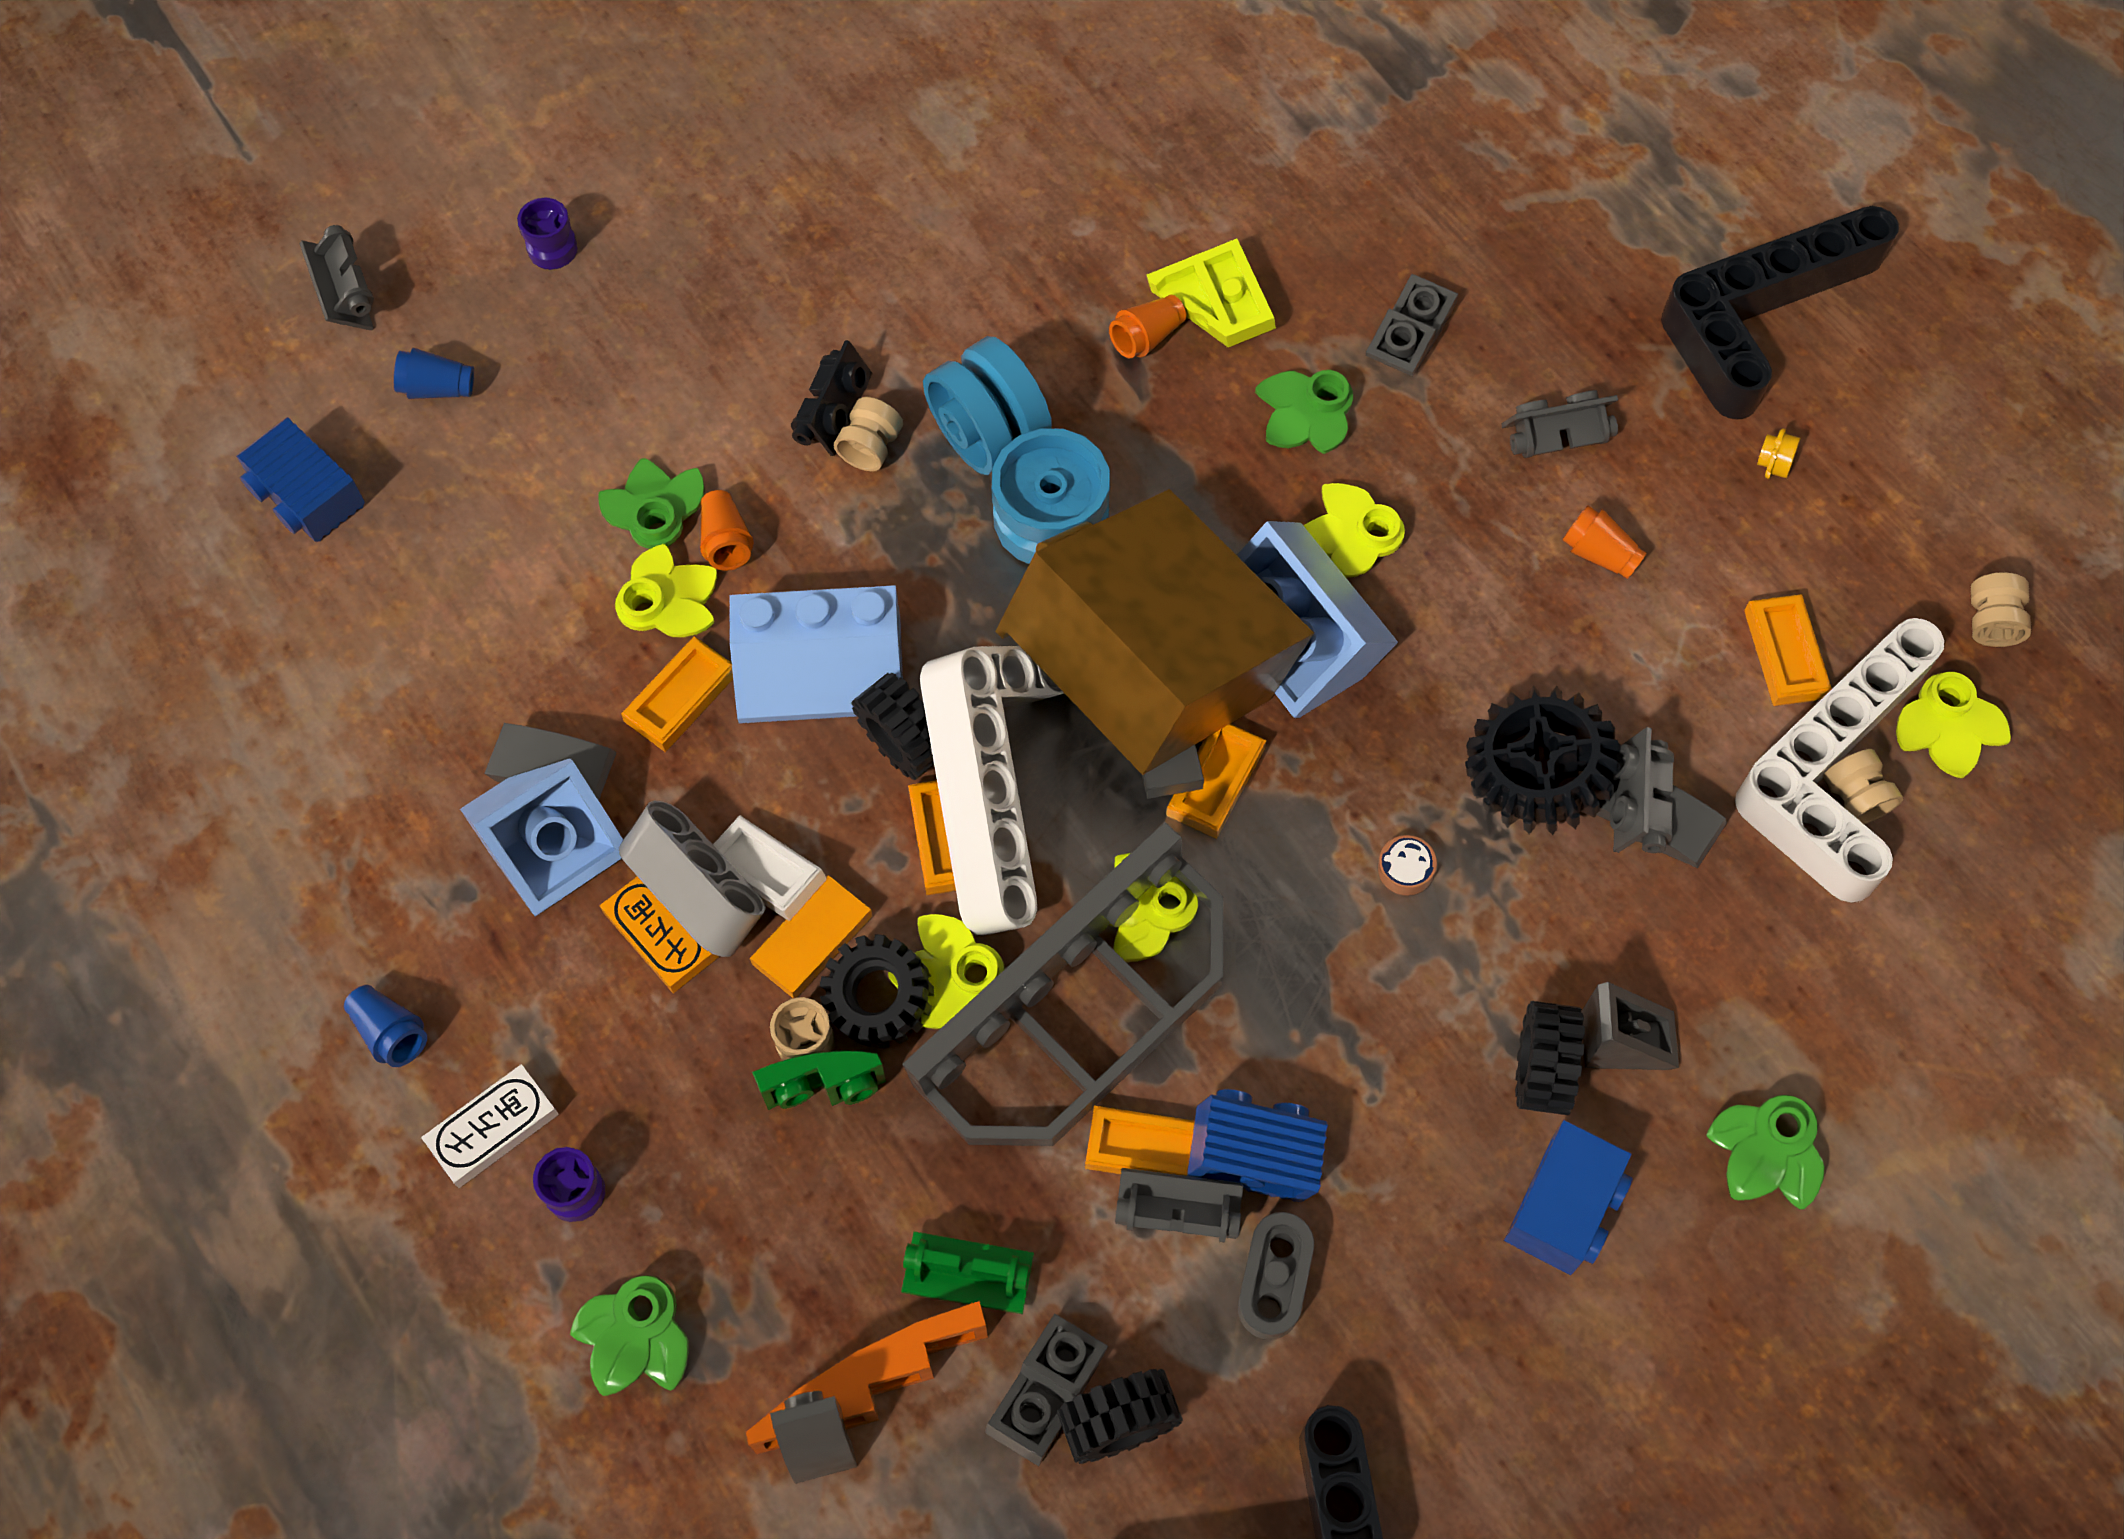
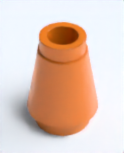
[1109,295,1186,358]
[700,490,754,571]
[1562,505,1647,579]

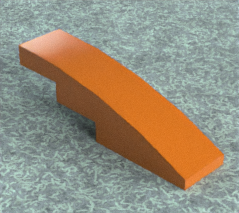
[746,1301,988,1455]

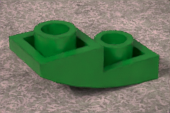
[752,1051,886,1110]

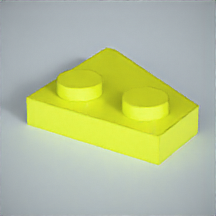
[1146,238,1276,348]

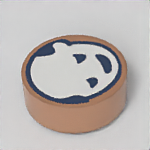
[1378,835,1437,896]

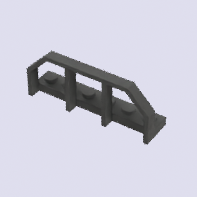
[903,822,1223,1146]

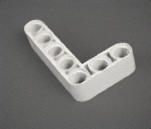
[1735,618,1944,903]
[920,646,1064,935]

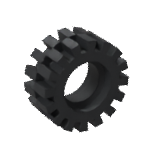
[851,672,934,780]
[820,934,934,1048]
[1515,1001,1585,1115]
[1057,1369,1183,1464]

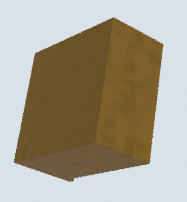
[995,489,1314,775]

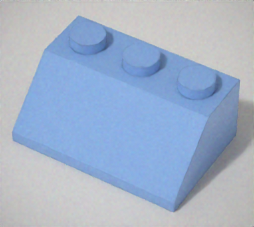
[1237,521,1398,718]
[730,585,903,723]

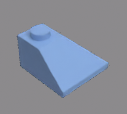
[460,758,623,916]

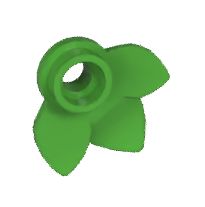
[1255,370,1353,454]
[598,458,705,549]
[1706,1095,1824,1209]
[570,1275,689,1396]

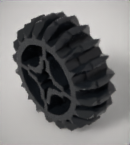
[1465,685,1621,835]

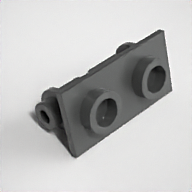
[299,225,374,330]
[1501,390,1618,458]
[1610,727,1674,853]
[1115,1168,1243,1243]

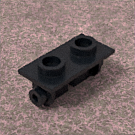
[791,340,872,456]

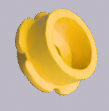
[1757,428,1801,479]

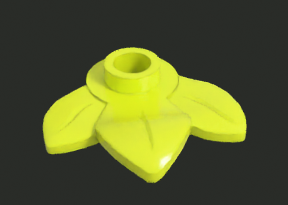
[1303,483,1405,578]
[615,544,717,637]
[1896,672,2011,778]
[1110,853,1198,962]
[888,914,1005,1029]

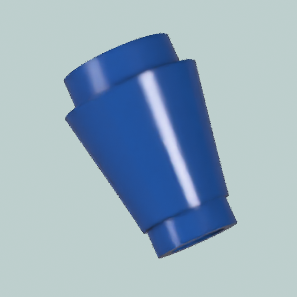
[394,347,474,399]
[344,985,427,1067]

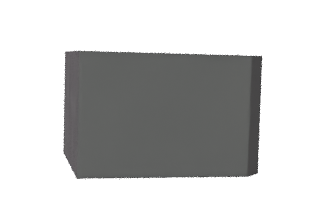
[1581,982,1679,1070]

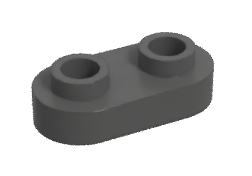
[1238,1212,1314,1340]

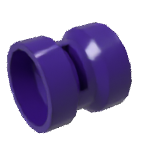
[517,197,578,270]
[533,1147,605,1222]

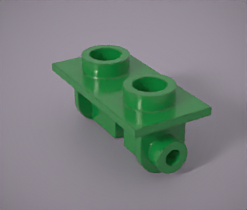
[901,1231,1034,1315]

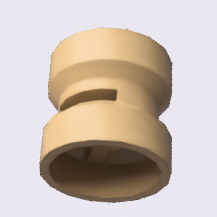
[834,397,903,472]
[1971,572,2031,647]
[1823,749,1903,825]
[770,997,835,1061]

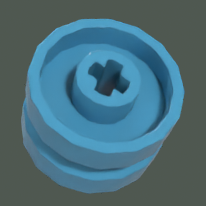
[923,336,1052,475]
[992,428,1110,564]

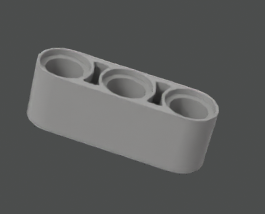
[619,800,765,957]

